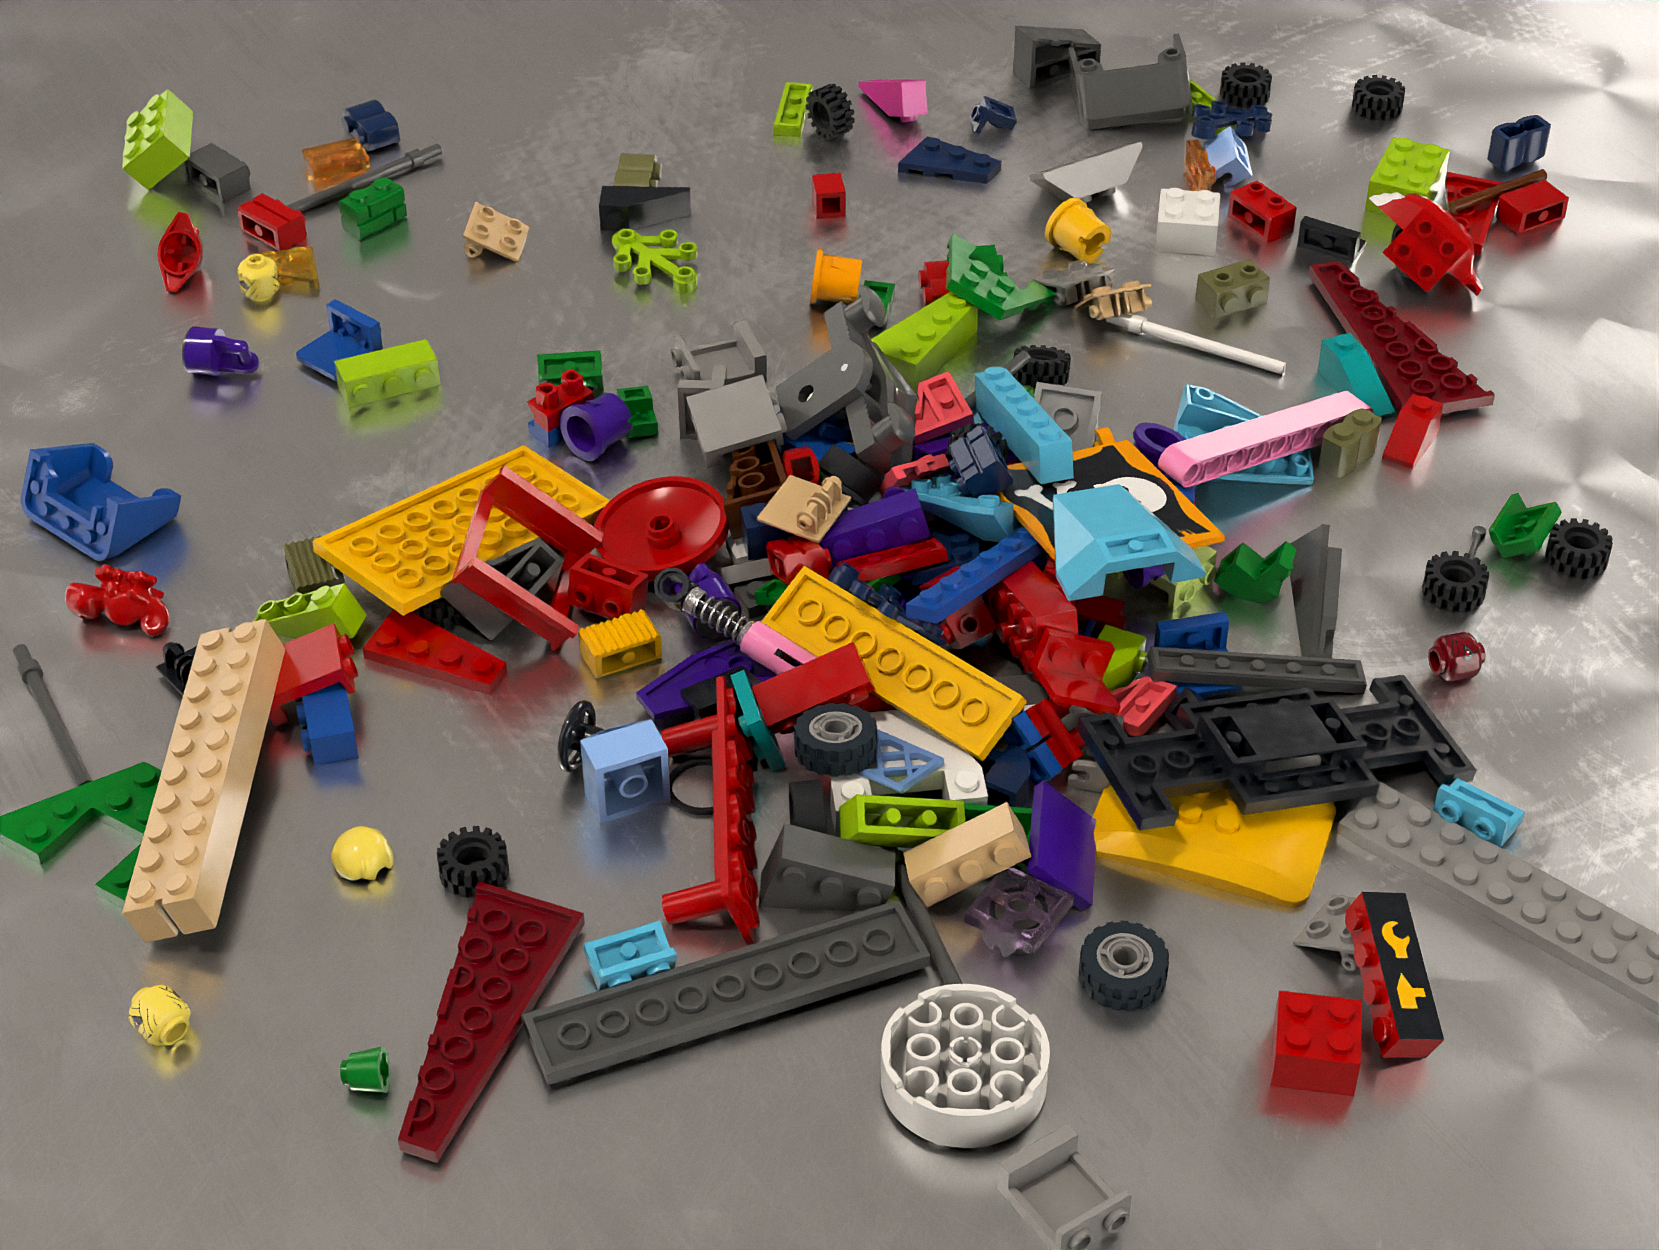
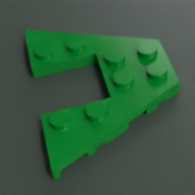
[0,762,162,909]

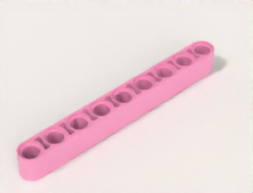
[1158,391,1374,488]

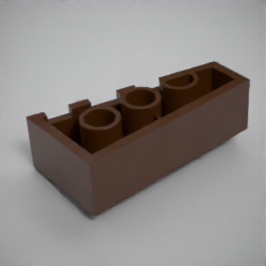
[723,439,787,540]

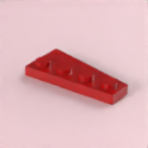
[1445,172,1503,255]
[363,609,507,695]

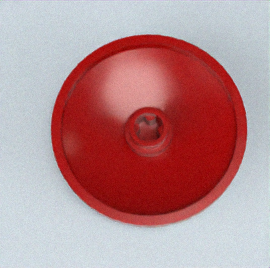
[594,476,729,581]

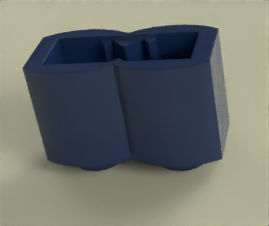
[341,99,400,151]
[1487,115,1551,170]

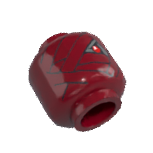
[1428,632,1486,682]

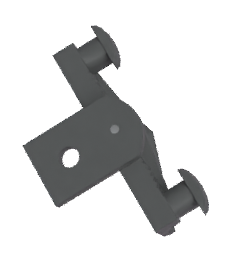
[775,285,917,476]

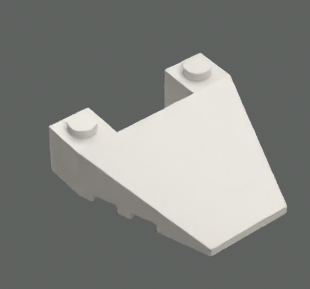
[830,710,988,838]

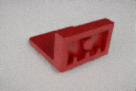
[1030,628,1121,715]

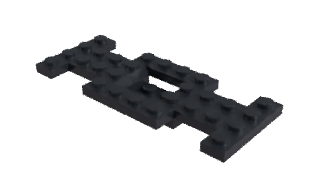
[1076,675,1477,831]

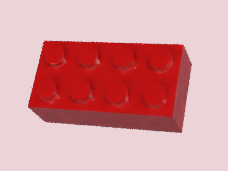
[985,560,1078,684]

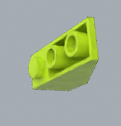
[253,583,367,639]

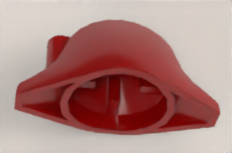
[157,212,203,293]

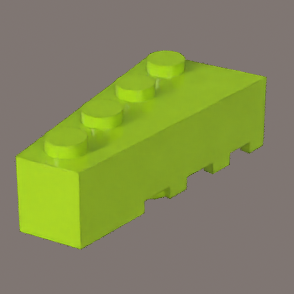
[871,292,978,394]

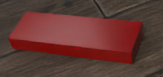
[836,537,948,582]

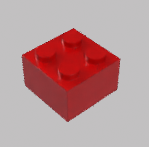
[1270,990,1362,1096]

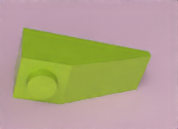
[1097,625,1148,691]

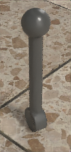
[1469,526,1486,560]

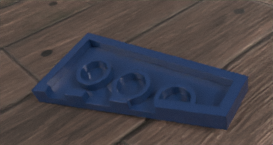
[910,518,981,586]

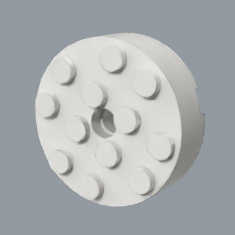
[881,984,1050,1148]

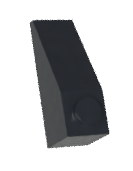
[599,186,691,231]

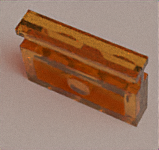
[302,137,370,180]
[1183,139,1216,191]

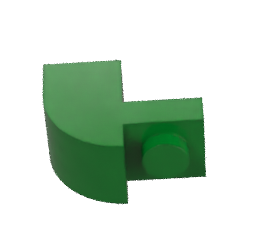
[1214,541,1297,603]

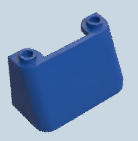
[21,443,181,561]

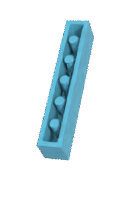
[974,367,1074,484]

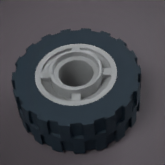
[794,703,878,777]
[1079,920,1169,1011]

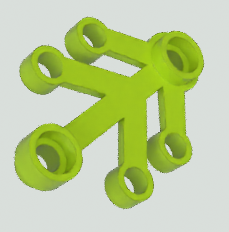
[612,229,698,294]

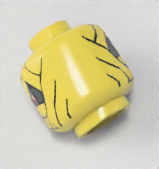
[237,254,280,301]
[128,984,191,1046]

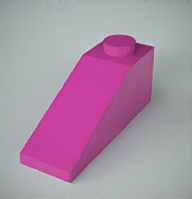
[859,79,927,122]

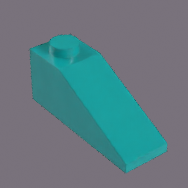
[1317,333,1395,420]

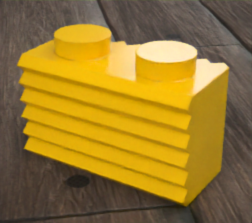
[578,609,662,679]

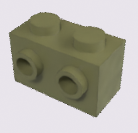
[1195,259,1270,319]

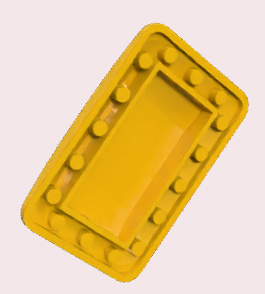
[1092,783,1336,908]

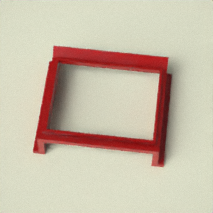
[451,465,604,653]

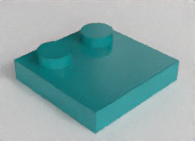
[730,670,786,772]

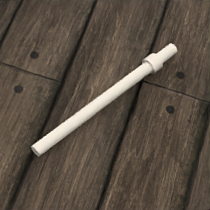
[1106,313,1286,375]

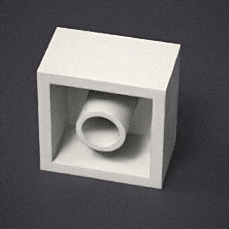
[1155,188,1220,256]

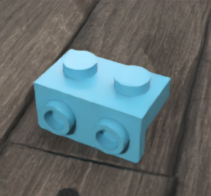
[1433,778,1525,848]
[583,921,677,991]

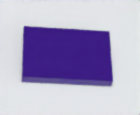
[1027,781,1096,911]

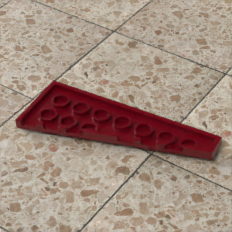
[1309,261,1495,414]
[398,881,585,1163]

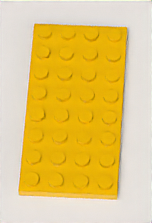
[313,445,610,616]

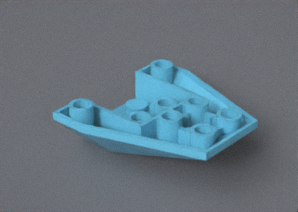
[1173,384,1314,485]
[900,474,1023,542]
[1053,484,1206,601]

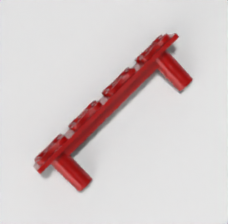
[662,676,760,945]

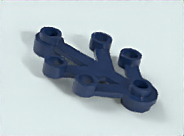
[1191,101,1273,140]
[828,562,947,646]

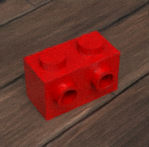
[1228,181,1297,243]
[567,553,649,620]
[919,566,998,649]

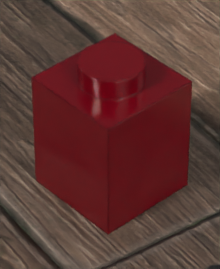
[1076,596,1128,635]

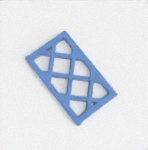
[854,729,944,794]

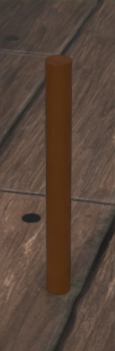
[1448,169,1547,213]

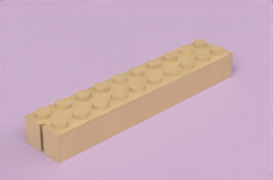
[122,619,285,943]

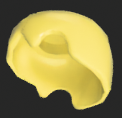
[331,826,394,881]

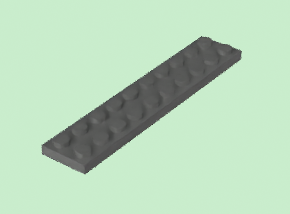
[522,900,931,1085]

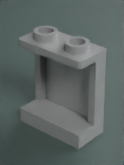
[671,320,767,385]
[686,374,787,468]
[997,1124,1132,1250]

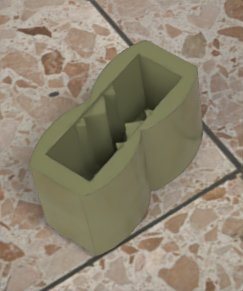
[614,153,662,187]
[1318,408,1382,478]

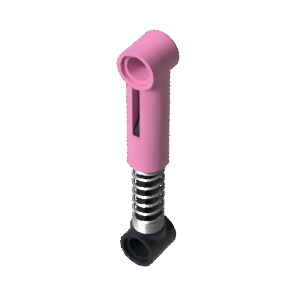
[654,568,848,703]

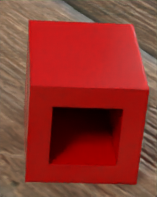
[812,172,846,219]

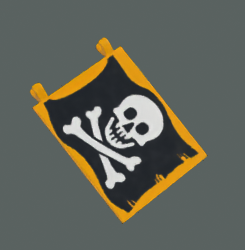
[996,427,1225,561]

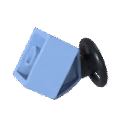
[557,700,671,823]

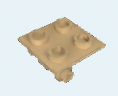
[462,202,529,262]
[1075,280,1152,320]
[757,475,851,543]

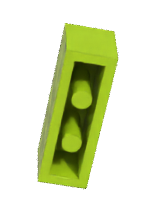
[334,339,441,408]
[839,794,965,848]

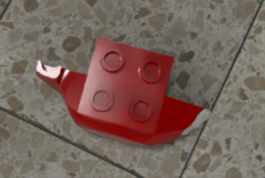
[1369,192,1483,296]

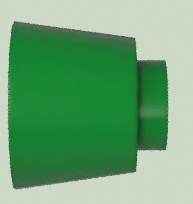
[340,1046,391,1093]

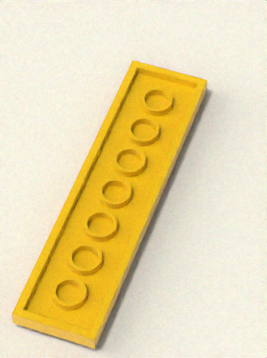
[761,566,1027,762]

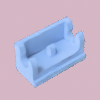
[1204,126,1253,188]

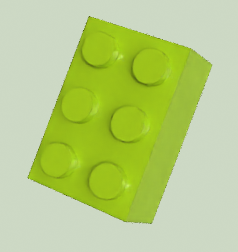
[122,89,193,190]
[1365,137,1450,215]

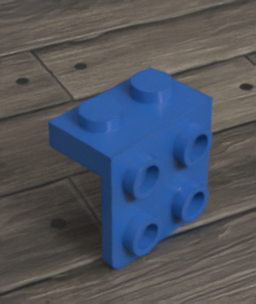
[296,299,383,381]
[1154,612,1242,697]

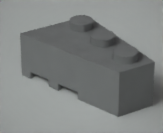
[1013,26,1101,89]
[440,538,564,641]
[758,823,896,911]

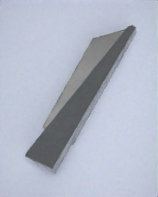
[1290,524,1342,658]

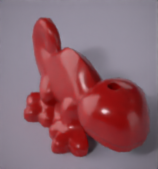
[65,564,170,637]

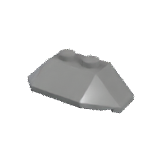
[1029,141,1143,202]

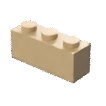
[903,802,1031,907]

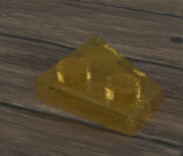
[259,246,320,289]

